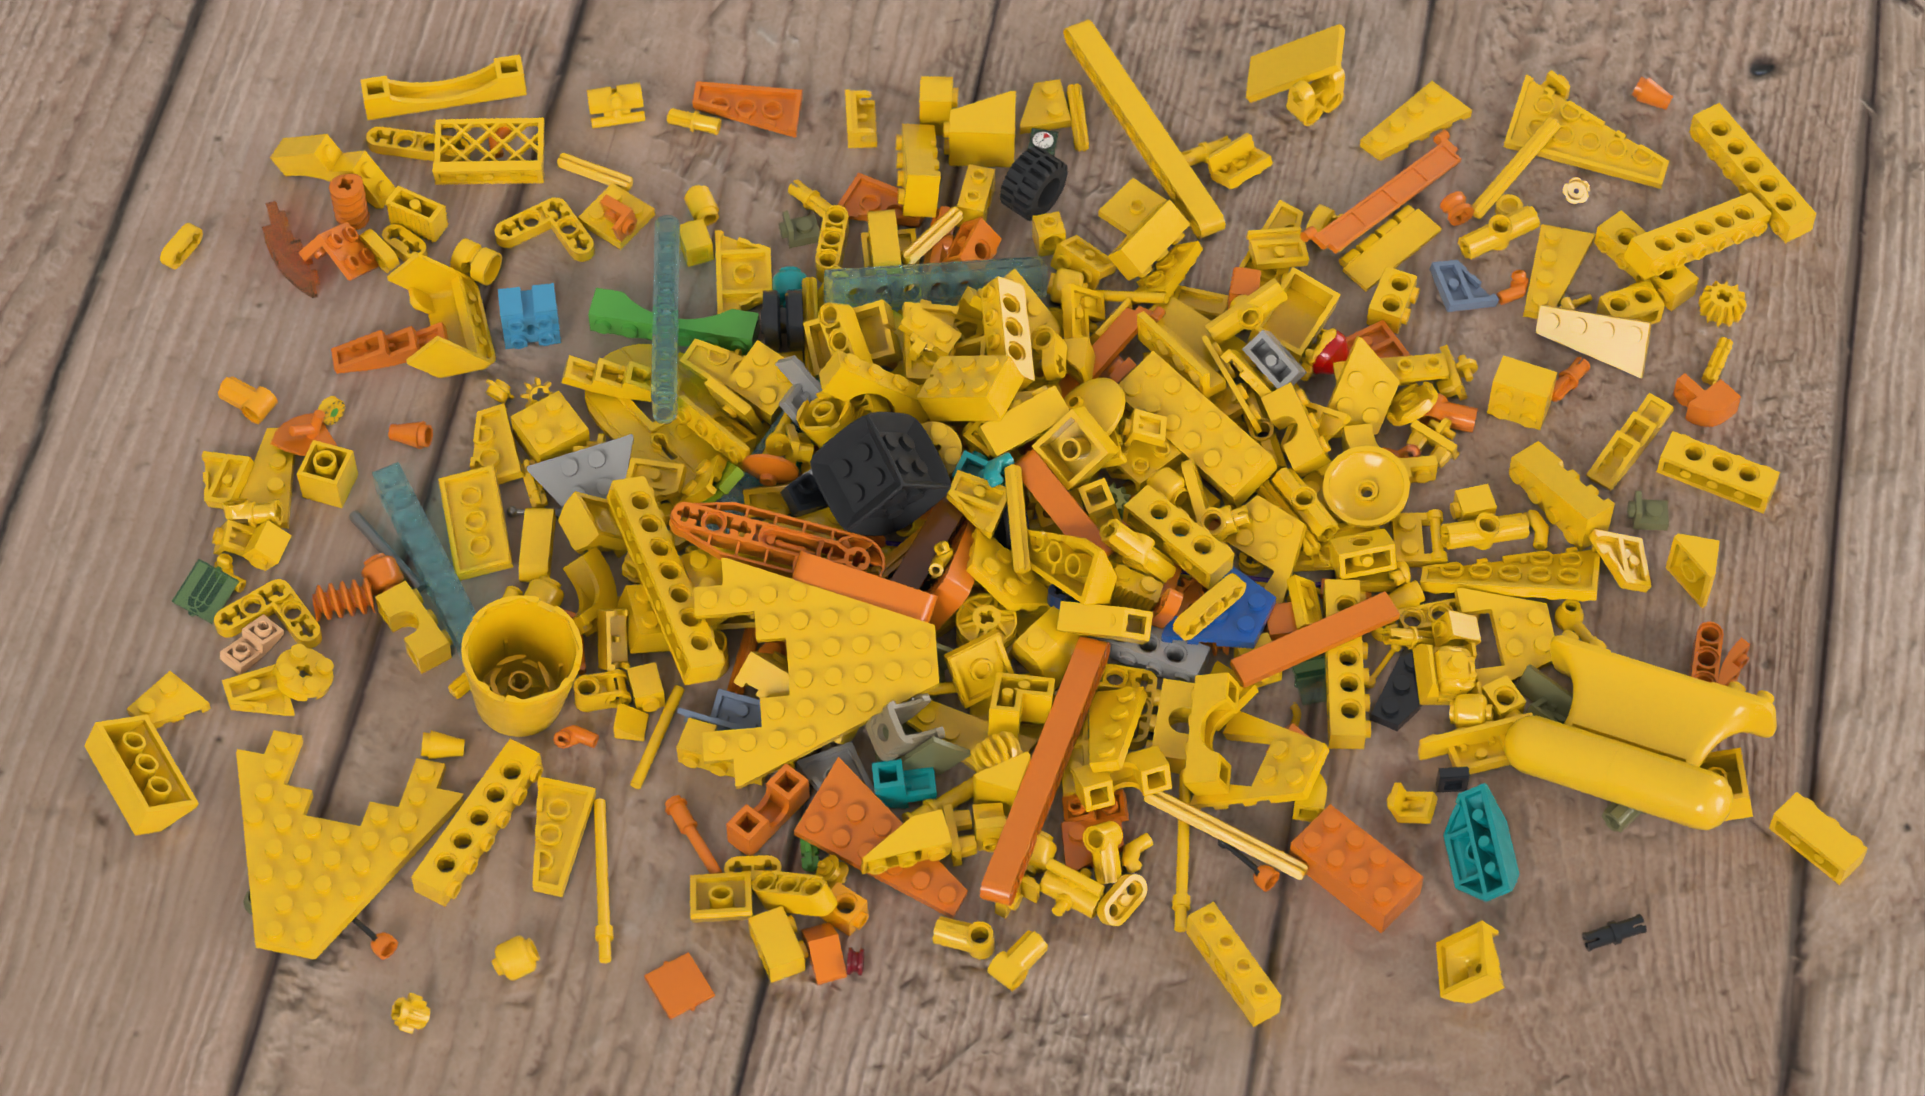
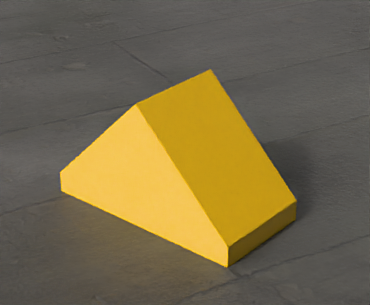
[1063,337,1095,384]

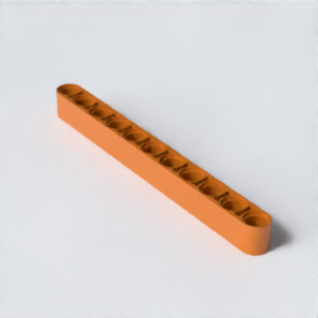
[980,636,1111,906]

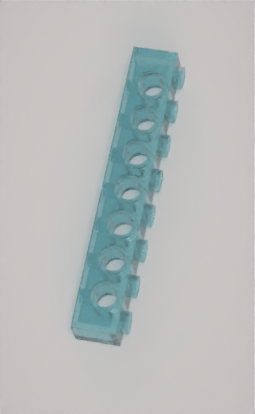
[824,256,1048,310]
[372,462,476,659]

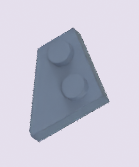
[1429,260,1499,312]

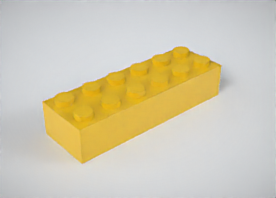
[1118,351,1277,508]

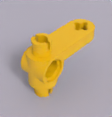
[1181,459,1251,542]

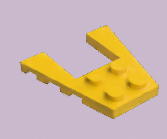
[1190,711,1329,810]

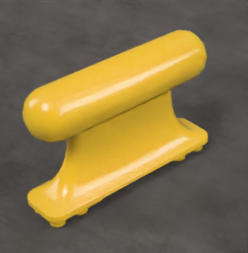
[1504,630,1777,830]

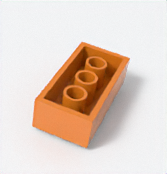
[1289,804,1424,934]

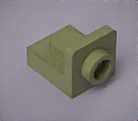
[779,211,820,248]
[1627,491,1669,531]

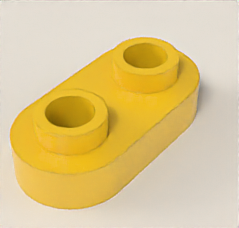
[1097,874,1147,926]

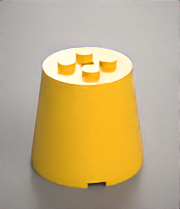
[461,595,583,737]

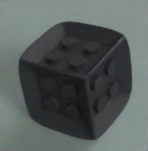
[810,412,951,536]

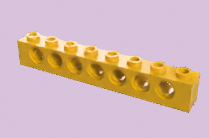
[606,476,725,685]

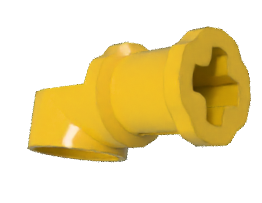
[222,498,284,527]

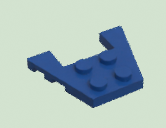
[1161,552,1276,649]

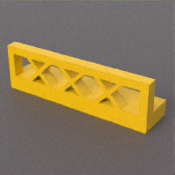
[1137,311,1226,398]

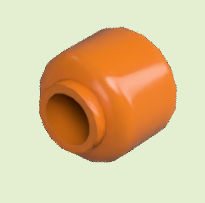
[361,553,404,596]

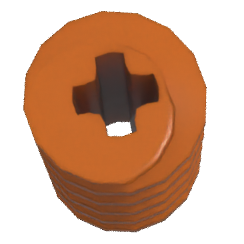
[329,173,370,230]
[312,577,375,622]

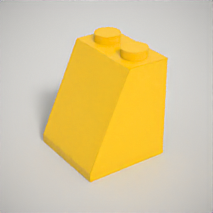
[944,91,1016,167]

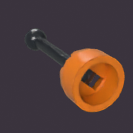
[1218,839,1280,892]
[352,917,398,960]

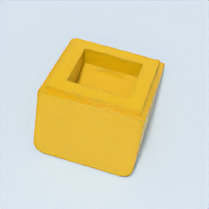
[614,703,649,741]

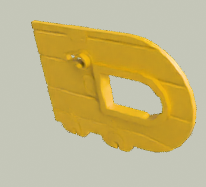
[585,344,772,507]

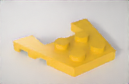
[1198,495,1307,604]
[1454,588,1554,688]

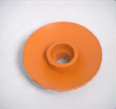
[742,454,799,486]

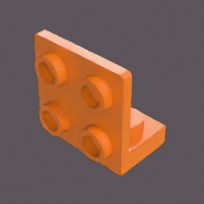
[298,222,379,281]

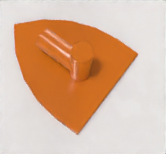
[270,410,337,456]

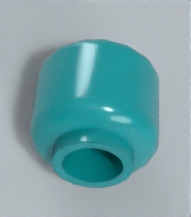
[772,267,807,307]

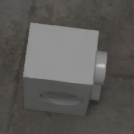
[1242,330,1307,389]

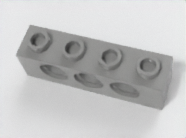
[1088,625,1211,683]

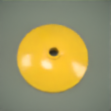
[1063,378,1125,436]
[1323,445,1410,528]

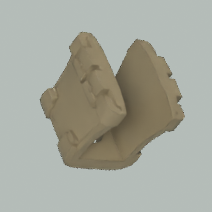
[866,693,945,761]

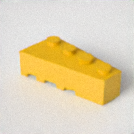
[895,124,941,217]
[1508,441,1615,551]
[734,651,860,744]

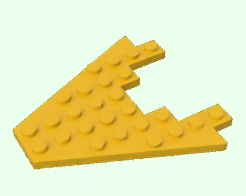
[693,558,940,789]
[236,730,464,960]

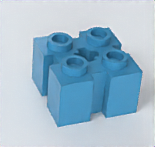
[498,283,561,349]

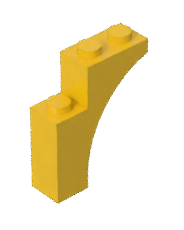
[270,134,396,209]

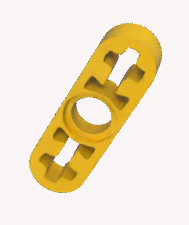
[1173,573,1246,641]

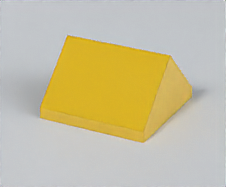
[1665,533,1720,608]
[973,751,1031,818]
[690,872,753,923]

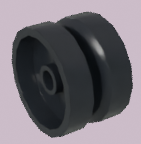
[761,289,804,352]

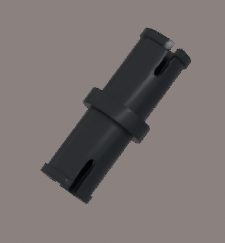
[1582,914,1647,952]

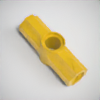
[1458,205,1540,259]
[1205,278,1288,346]
[1243,392,1287,478]
[1271,467,1339,543]
[1440,512,1530,550]
[1099,519,1176,583]

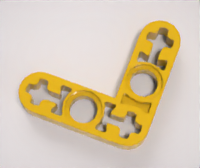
[495,197,595,262]
[214,579,322,649]
[1096,663,1157,750]

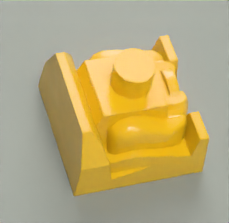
[558,491,628,558]
[1413,643,1482,705]
[1436,920,1504,1004]

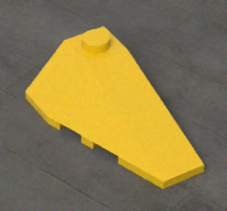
[1010,604,1105,691]

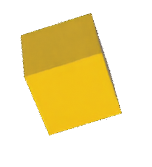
[297,440,359,508]

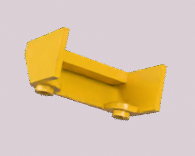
[387,252,496,378]

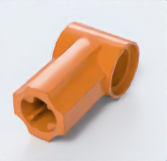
[1418,394,1478,433]

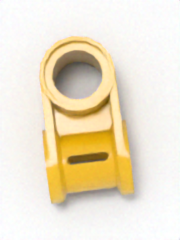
[573,669,632,712]

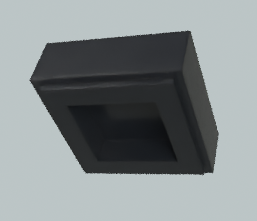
[1436,767,1470,793]

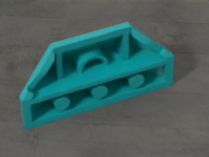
[1443,783,1520,902]

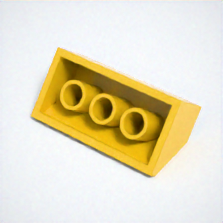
[84,714,199,836]

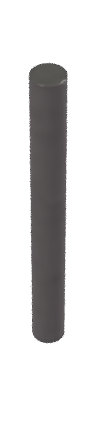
[349,510,425,592]

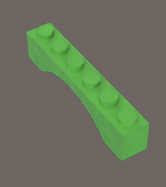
[588,288,760,355]

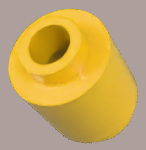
[684,185,719,226]

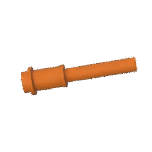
[665,795,723,874]

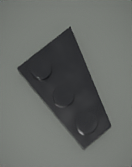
[780,469,829,517]
[1370,646,1422,731]

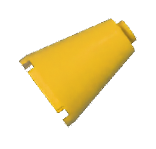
[796,391,855,448]

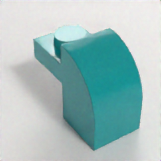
[872,759,938,809]

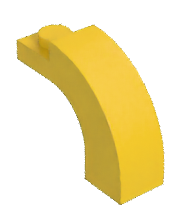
[1341,423,1438,486]
[563,547,617,637]

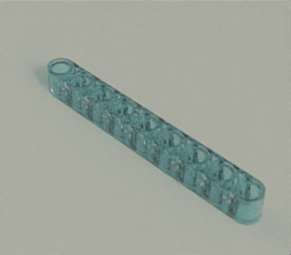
[651,215,681,424]

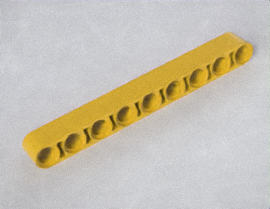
[818,302,926,537]

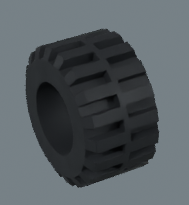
[1000,146,1068,221]

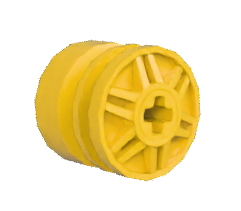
[956,593,1017,661]

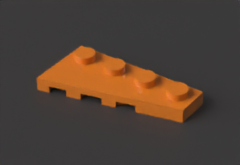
[693,81,803,138]

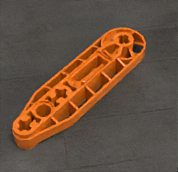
[669,502,885,578]

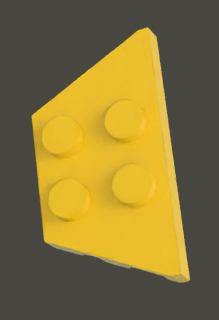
[715,230,772,315]
[1327,336,1400,438]
[966,528,1051,611]

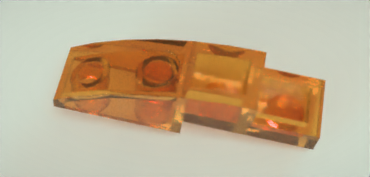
[262,201,321,298]

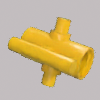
[586,82,646,129]
[1040,858,1105,919]

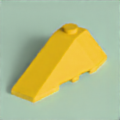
[1011,529,1117,605]

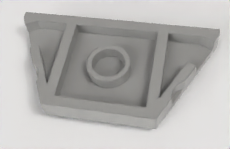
[527,434,634,507]

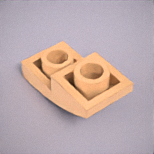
[220,614,284,675]

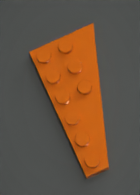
[794,757,968,919]

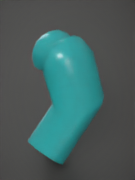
[983,452,1014,488]

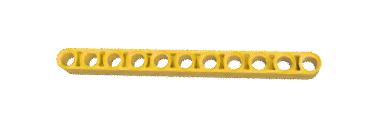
[1063,19,1226,239]

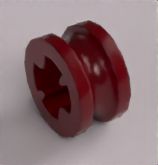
[847,947,865,976]

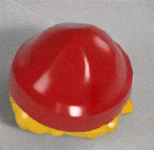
[1301,328,1349,375]

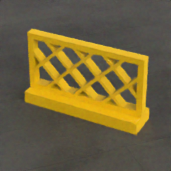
[432,118,545,185]

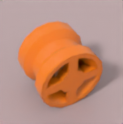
[1440,191,1474,226]

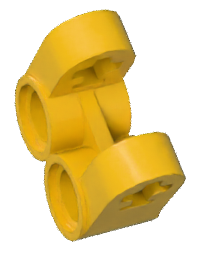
[1286,67,1345,126]
[1030,325,1067,381]

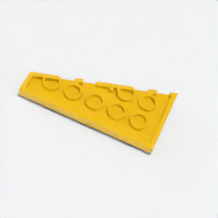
[1420,545,1601,602]

